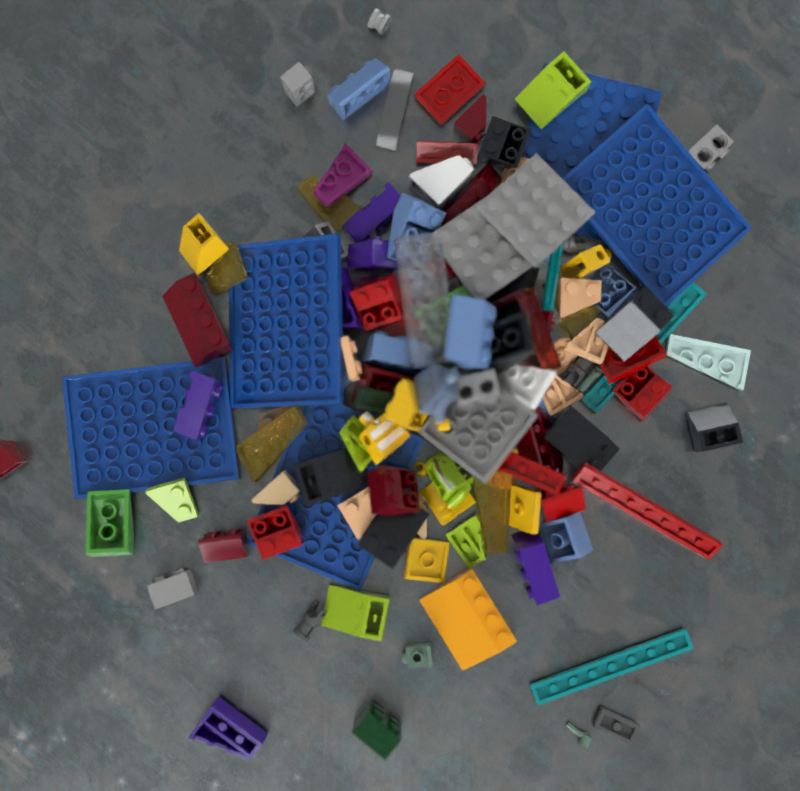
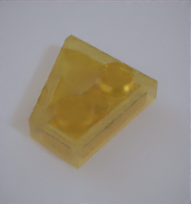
[206,241,248,295]

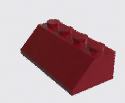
[162,273,233,368]

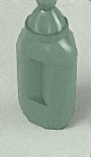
[577,365,603,395]

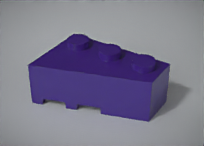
[342,182,400,243]
[173,371,223,440]
[511,531,560,605]

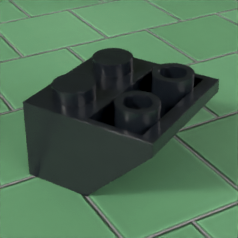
[477,116,531,168]
[686,403,743,452]

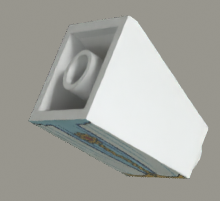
[409,155,474,209]

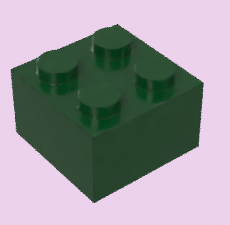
[352,702,401,760]

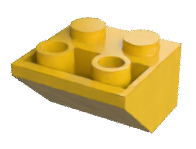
[179,213,229,275]
[384,379,429,431]

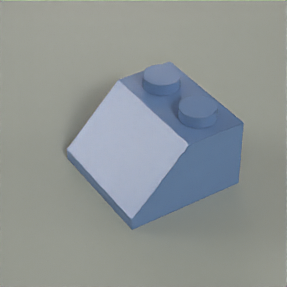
[538,512,594,563]

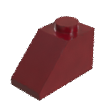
[454,94,486,142]

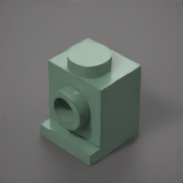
[402,642,433,669]

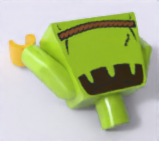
[415,452,474,519]

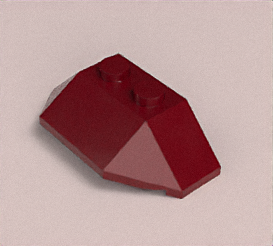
[440,163,502,228]
[516,407,564,492]

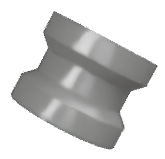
[367,8,391,35]

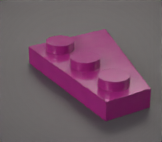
[314,143,373,208]

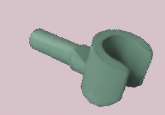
[566,722,592,748]

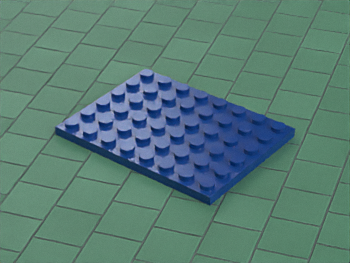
[521,63,662,245]
[562,103,752,306]
[228,233,344,409]
[62,357,240,499]
[246,404,424,591]

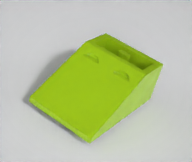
[515,51,591,130]
[321,584,390,641]

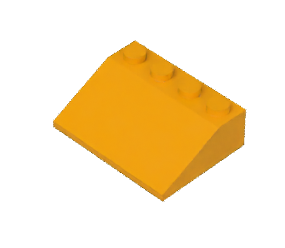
[419,568,517,671]

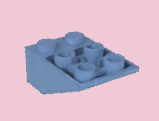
[387,192,446,269]
[588,264,636,321]

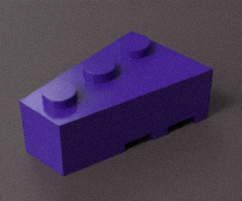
[347,237,421,274]
[341,267,364,331]
[188,696,268,760]

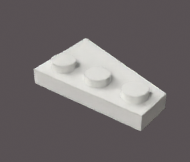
[497,364,557,410]

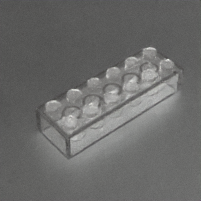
[394,232,451,367]

